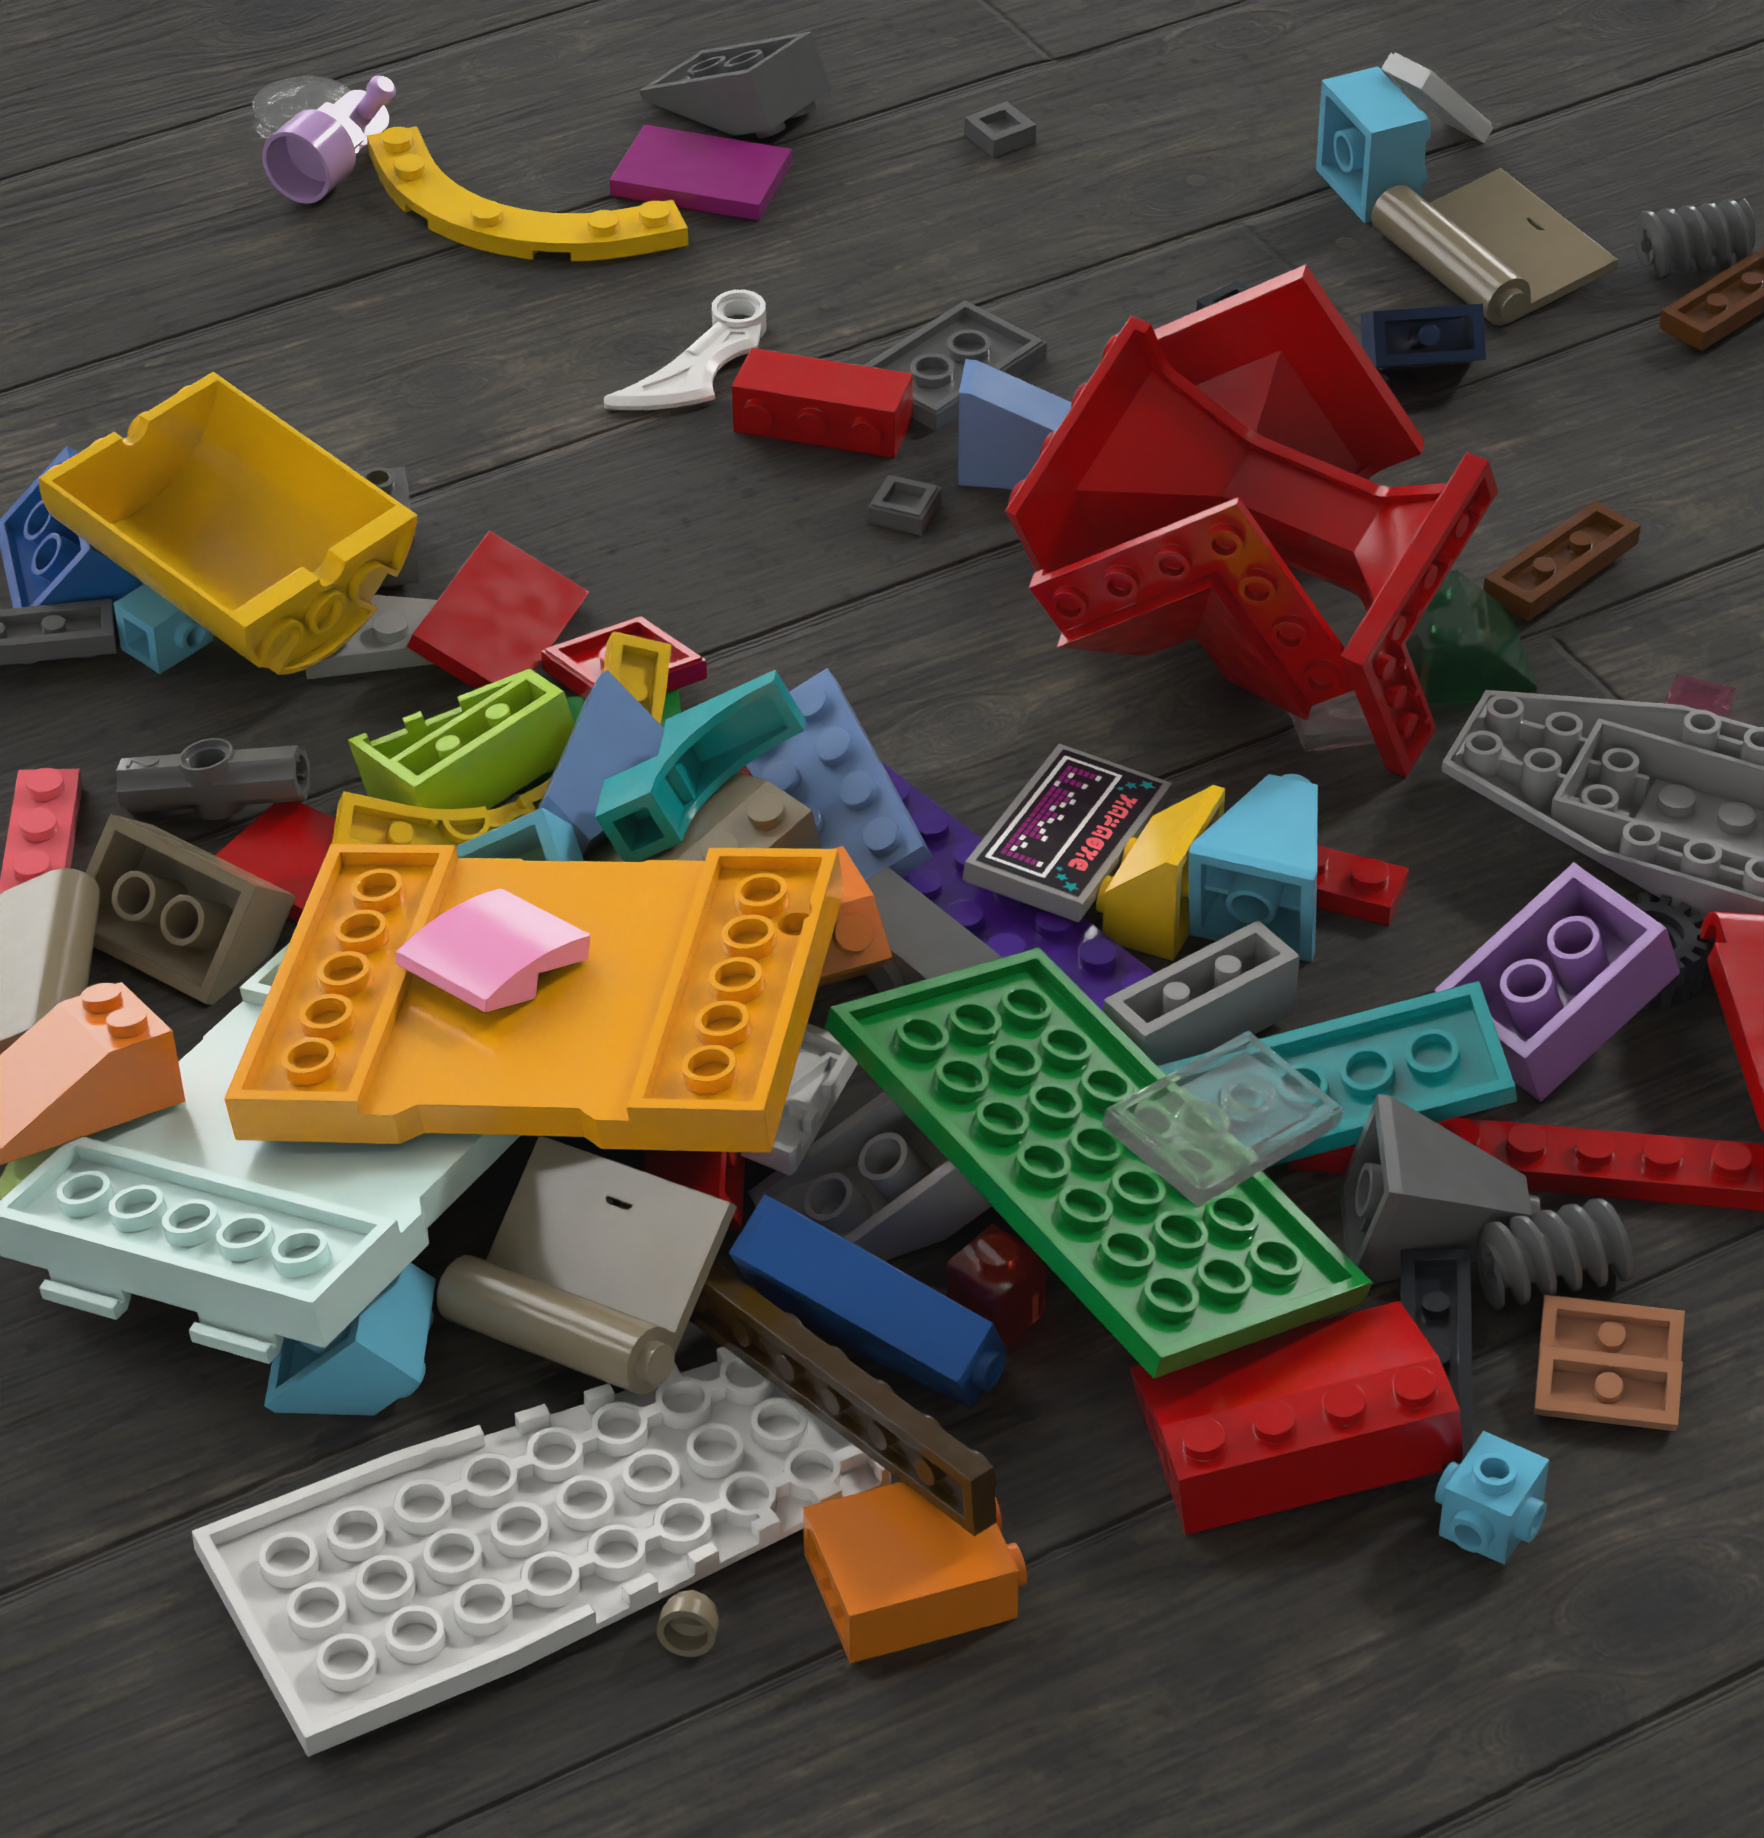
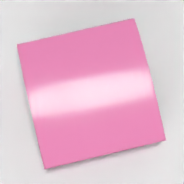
[395,888,591,1012]

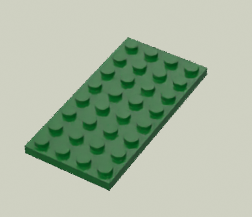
[825,948,1372,1379]

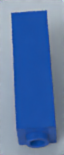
[729,1194,1007,1409]

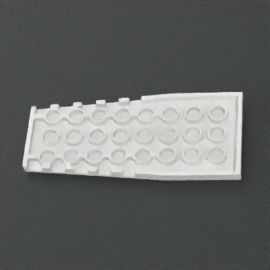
[192,1347,891,1757]

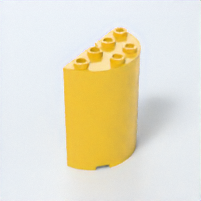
[39,372,417,675]

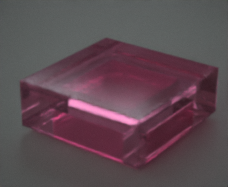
[1664,674,1736,718]

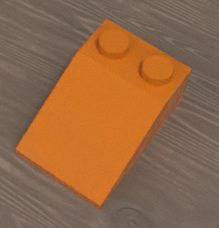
[0,982,186,1165]

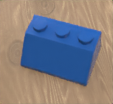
[0,446,144,615]

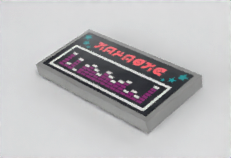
[962,744,1172,922]

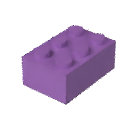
[1434,862,1680,1102]

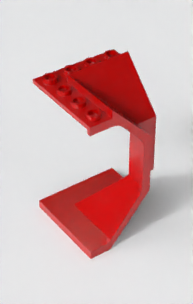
[1029,265,1425,721]
[1005,316,1498,778]

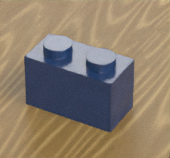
[1360,303,1486,369]

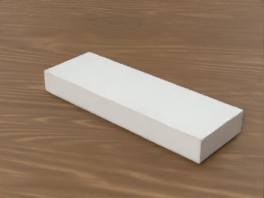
[1381,52,1494,143]

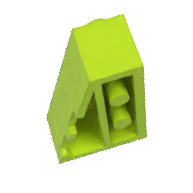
[348,669,574,810]

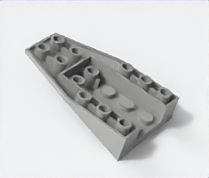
[1442,690,1764,919]

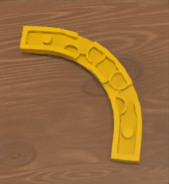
[366,126,689,261]
[332,631,671,846]

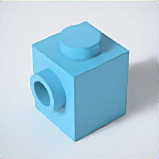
[114,584,214,674]

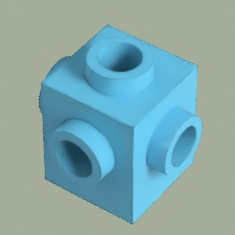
[1435,1431,1549,1565]

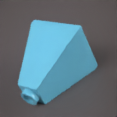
[1188,774,1318,963]

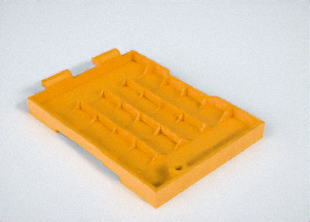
[224,844,844,1153]

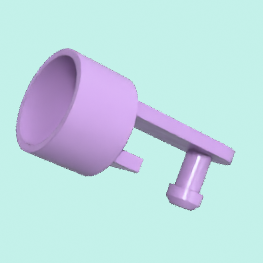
[262,75,396,204]

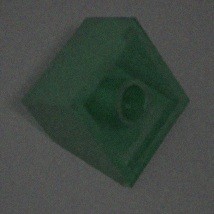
[1405,570,1537,704]

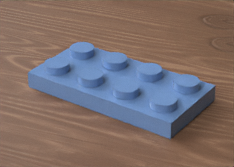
[742,668,933,880]

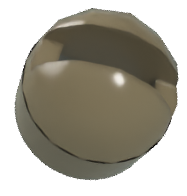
[657,1590,719,1657]

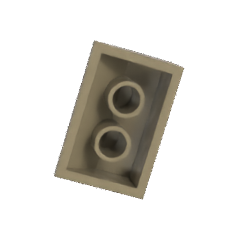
[85,814,296,1005]

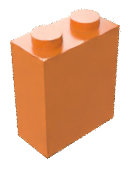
[803,1482,1027,1664]

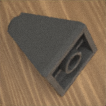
[1338,1094,1540,1284]

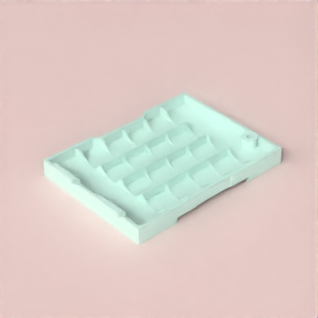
[0,944,521,1364]

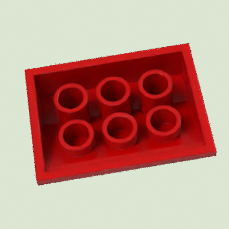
[1130,1301,1463,1535]

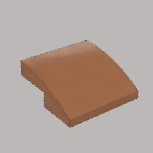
[1534,1295,1685,1431]

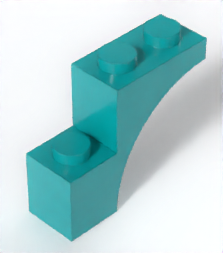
[595,670,806,862]

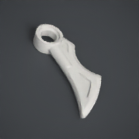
[604,290,766,410]

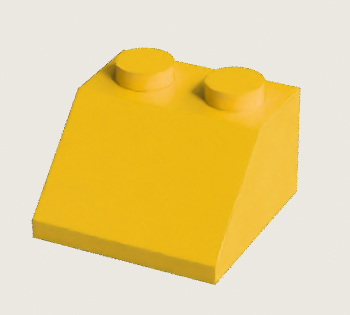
[1096,785,1225,961]

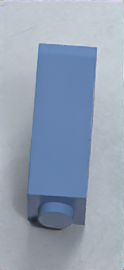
[958,359,1072,489]
[537,670,664,857]

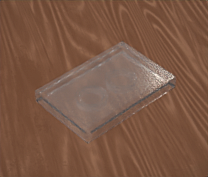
[1102,1031,1344,1207]

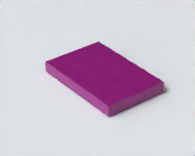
[609,124,792,221]

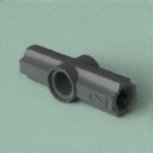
[116,738,311,821]

